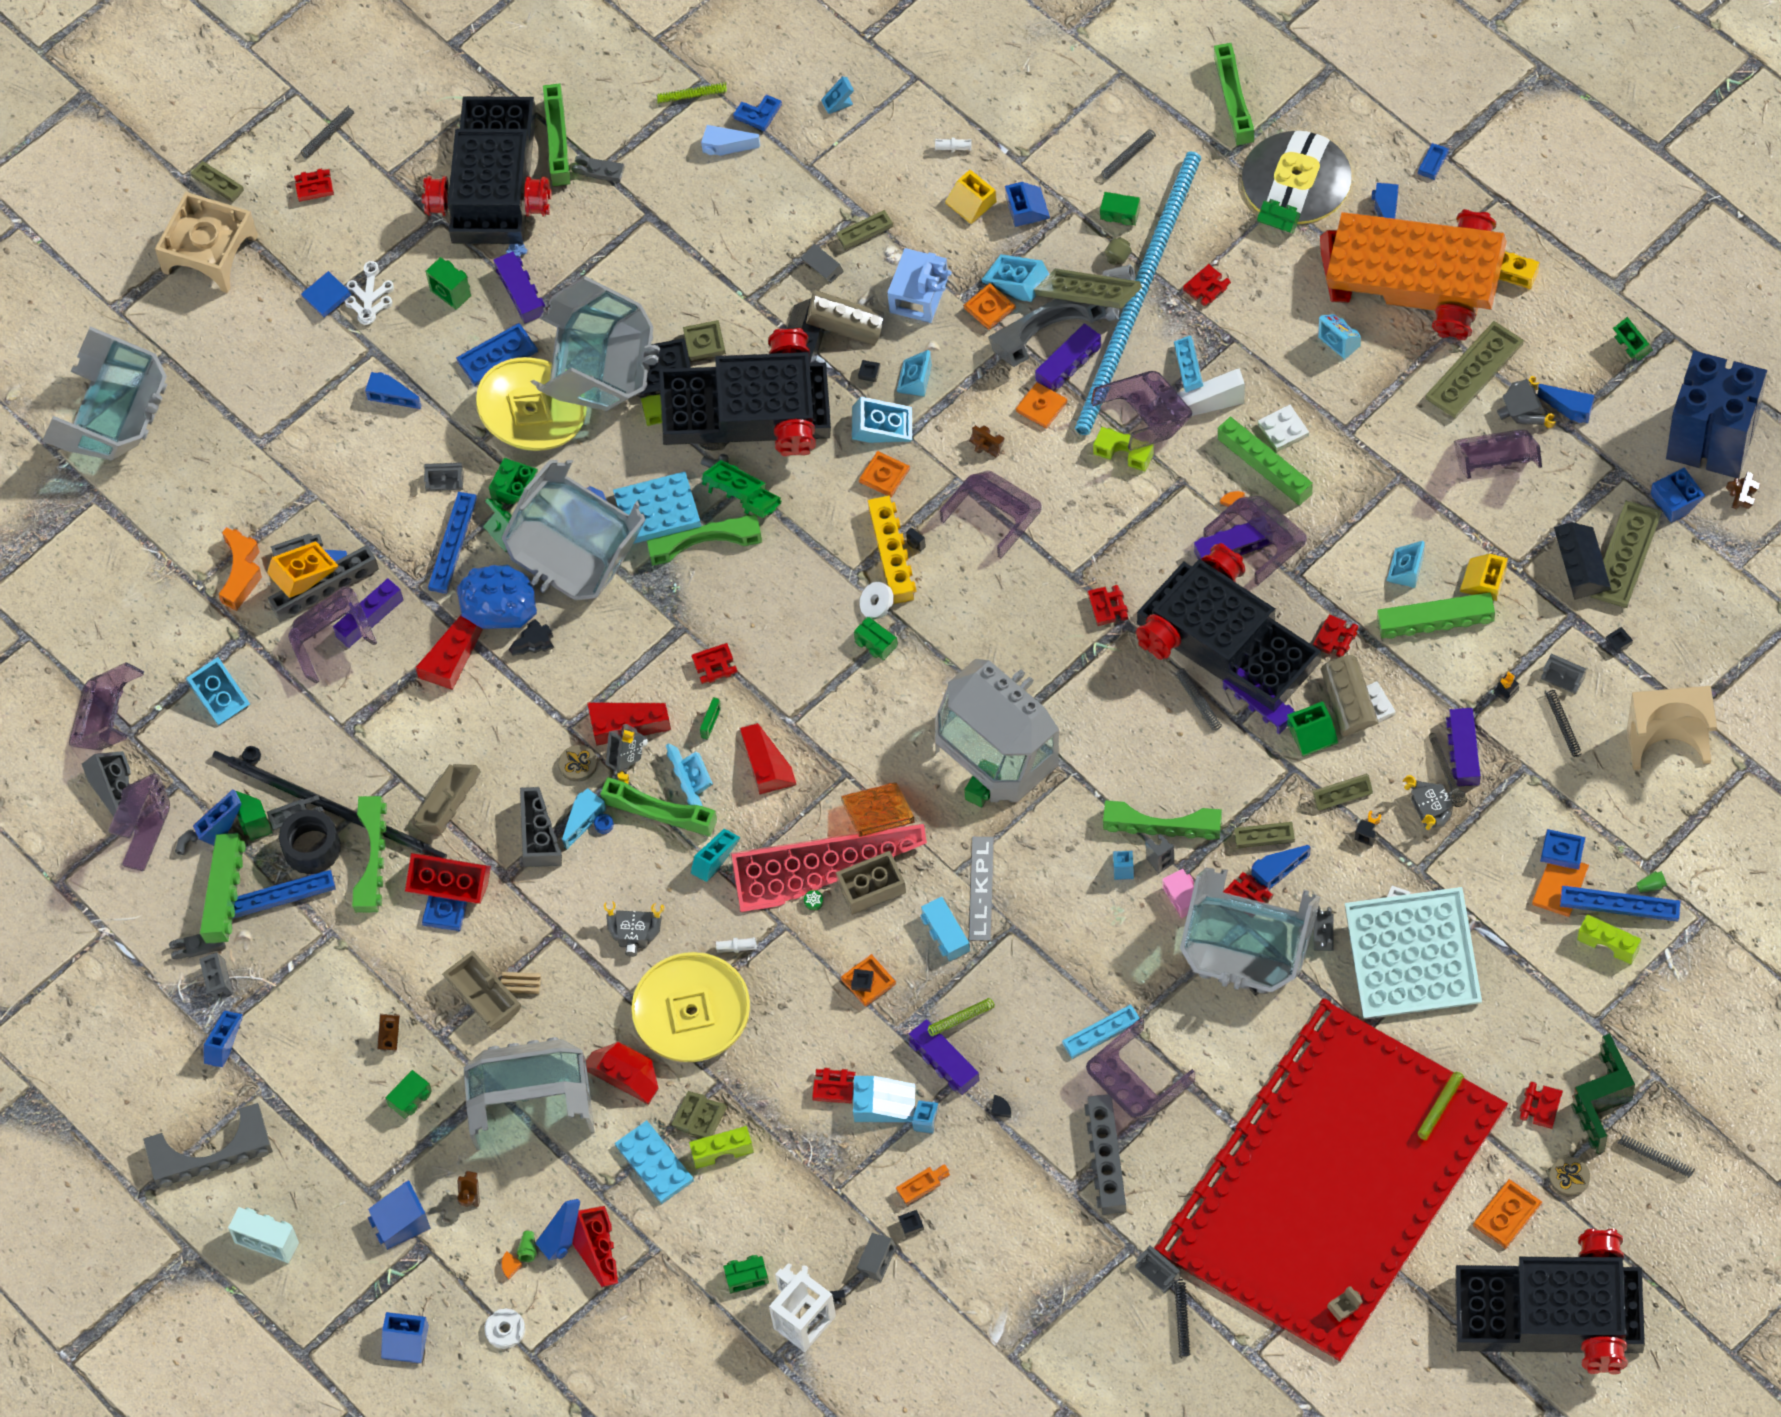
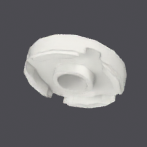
[860,582,893,620]
[484,1308,526,1349]

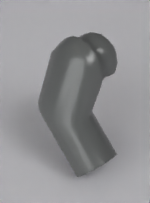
[701,454,729,468]
[175,829,198,855]

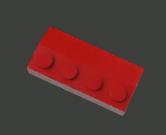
[405,853,491,904]

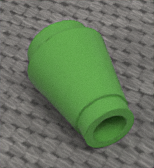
[1636,871,1667,893]
[517,1231,537,1262]

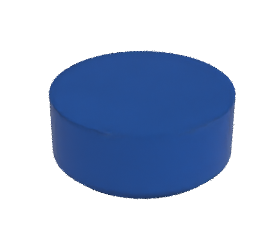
[594,814,614,834]

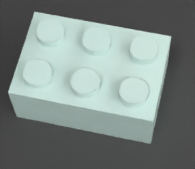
[228,1207,299,1263]

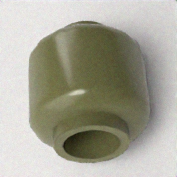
[1104,237,1132,265]

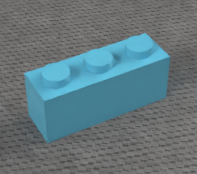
[920,897,970,962]

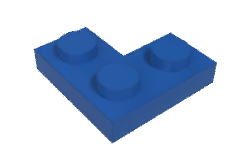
[733,95,782,131]

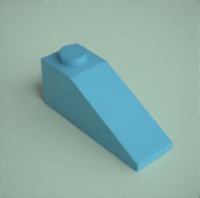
[562,788,606,849]

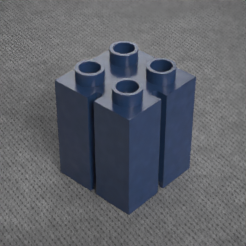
[1666,350,1767,479]

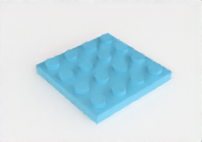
[613,472,701,544]

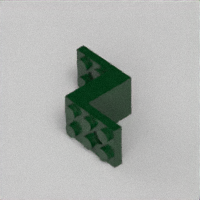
[1571,1033,1635,1155]

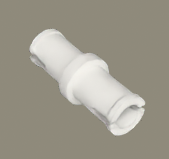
[935,138,971,152]
[716,937,757,954]

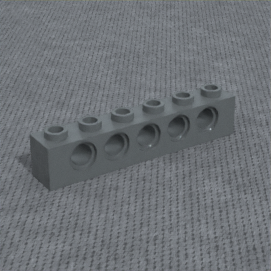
[268,545,379,622]
[1084,1094,1126,1215]

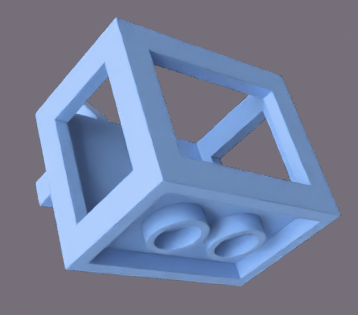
[888,248,952,323]

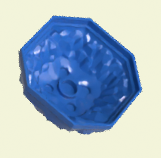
[457,565,537,629]

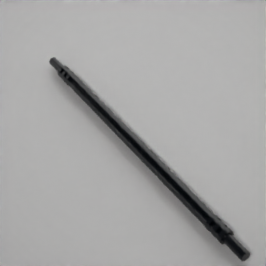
[212,750,447,858]

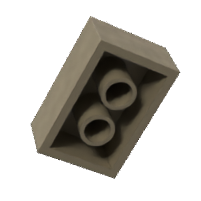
[836,851,906,915]

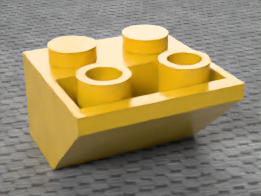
[945,170,997,224]
[1460,554,1508,601]

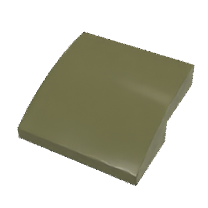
[671,1091,727,1138]

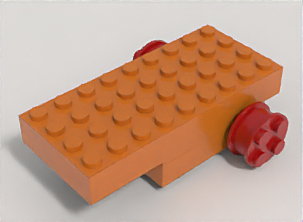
[1326,209,1507,340]

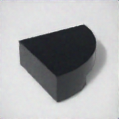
[991,1095,1011,1118]

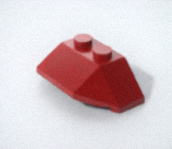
[586,1042,659,1105]

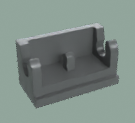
[801,243,844,283]
[424,463,464,491]
[1541,653,1586,694]
[1145,835,1174,874]
[1314,906,1334,951]
[199,952,233,998]
[857,1233,897,1282]
[1135,1245,1180,1294]

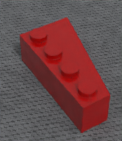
[415,615,483,690]
[587,702,671,746]

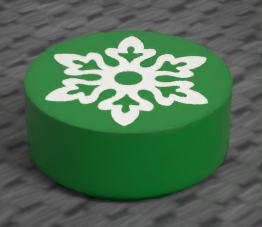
[804,890,824,911]

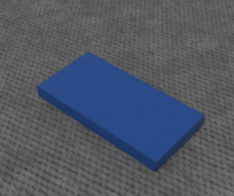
[456,323,538,387]

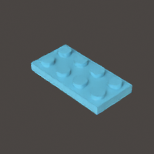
[615,1120,694,1204]

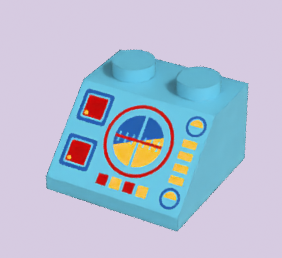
[1318,314,1361,359]

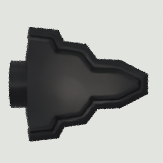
[509,619,554,656]

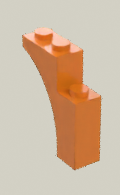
[218,527,262,611]

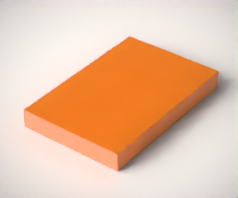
[1532,862,1589,917]
[1473,1179,1542,1249]

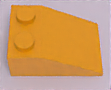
[267,541,338,598]

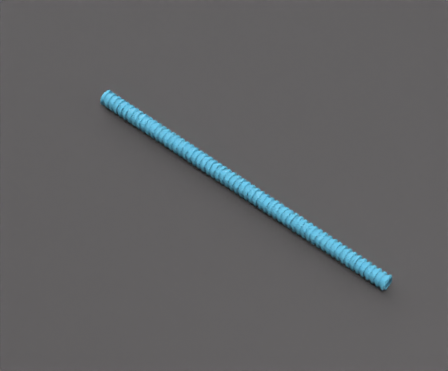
[1075,151,1201,435]

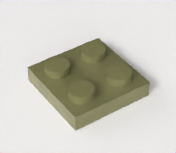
[683,320,726,361]

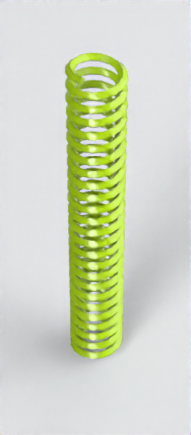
[657,82,727,104]
[928,998,995,1036]
[1418,1072,1464,1140]

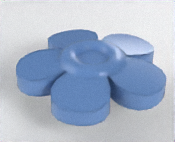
[506,244,527,257]

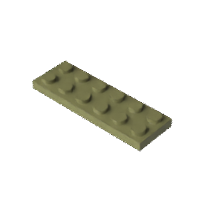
[1034,268,1142,309]
[1426,321,1524,419]
[1591,500,1662,608]

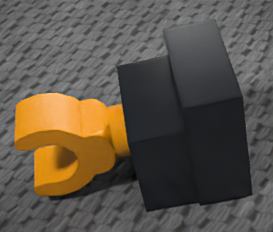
[1493,672,1520,703]
[1354,811,1381,847]

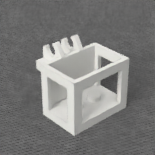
[769,1263,836,1352]

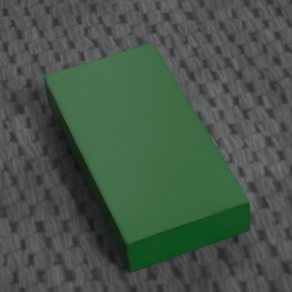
[700,697,721,740]

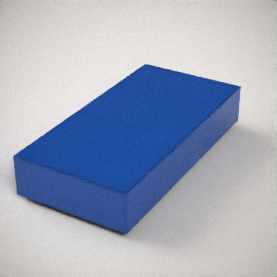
[1418,143,1449,180]

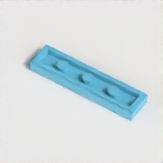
[1174,335,1203,393]
[1062,1004,1141,1059]

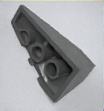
[82,751,135,824]

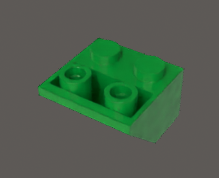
[488,458,538,505]
[1287,701,1338,757]
[236,791,272,841]

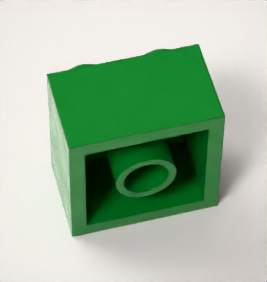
[425,257,471,310]

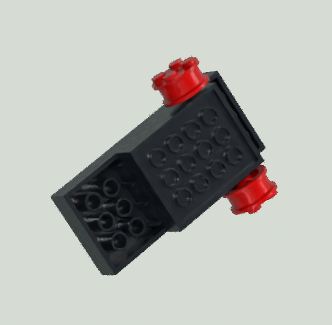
[422,96,552,244]
[659,328,831,456]
[1136,543,1321,712]
[1455,1229,1645,1375]

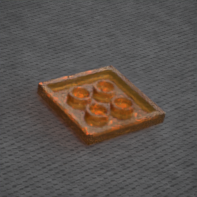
[841,782,915,837]

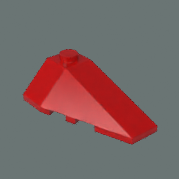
[1320,230,1352,303]
[740,723,797,795]
[572,1206,618,1287]

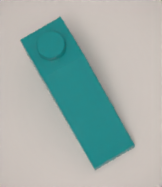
[690,829,740,882]

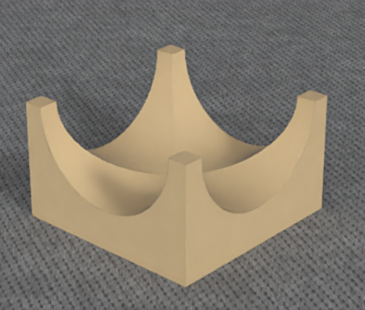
[155,192,258,293]
[1627,686,1717,770]

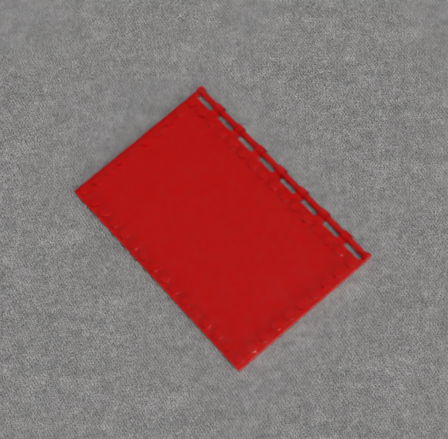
[1154,998,1508,1362]

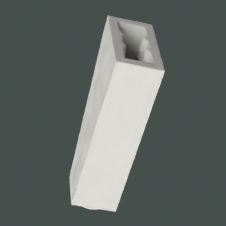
[1172,368,1245,419]

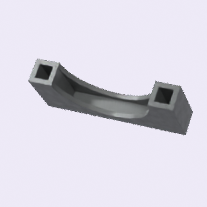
[988,299,1107,367]
[143,1103,273,1188]

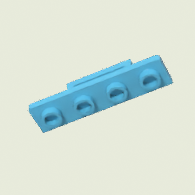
[665,743,713,806]

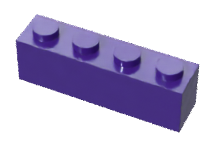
[493,251,545,324]
[1035,323,1102,391]
[1194,517,1273,559]
[333,578,404,648]
[1223,668,1295,734]
[1446,708,1481,787]
[909,1019,980,1095]

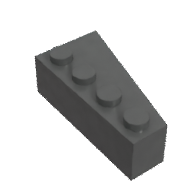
[520,787,562,867]

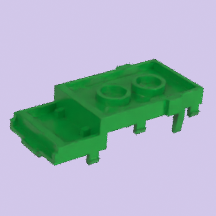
[701,460,782,518]

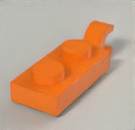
[896,1164,950,1206]

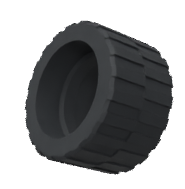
[279,809,341,875]

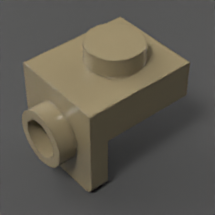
[1327,1286,1363,1322]

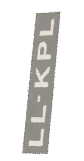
[969,837,994,940]

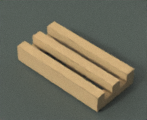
[501,972,542,994]

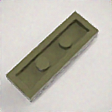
[191,161,244,203]
[836,210,893,250]
[1312,773,1373,811]
[1234,822,1295,849]

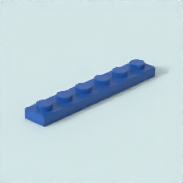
[428,492,477,594]
[232,870,336,919]
[1560,886,1681,922]

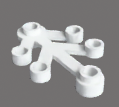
[345,261,394,325]

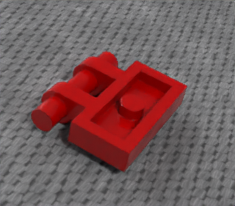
[294,168,334,202]
[1183,264,1231,306]
[1087,585,1129,626]
[1313,614,1358,658]
[691,643,738,684]
[1223,872,1274,919]
[812,1067,856,1104]
[1519,1082,1563,1129]

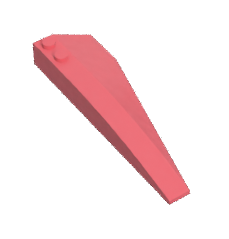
[730,824,927,912]

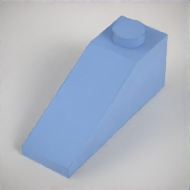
[701,125,760,156]

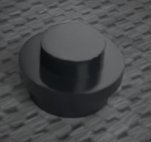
[242,746,261,765]

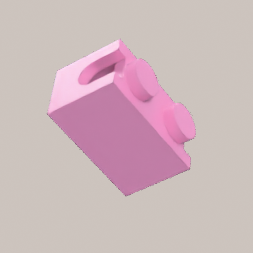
[1162,869,1202,918]

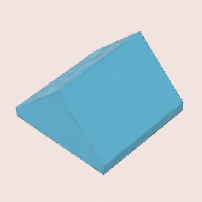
[896,350,932,397]
[1387,541,1425,588]

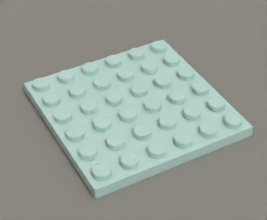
[1344,887,1482,1020]

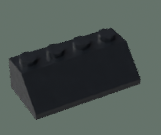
[787,298,825,363]
[1554,522,1611,600]

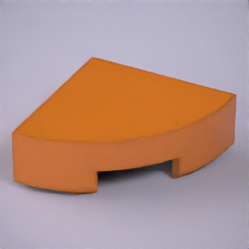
[1220,491,1245,511]
[502,1251,522,1280]

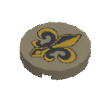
[559,745,597,781]
[1549,1157,1590,1197]

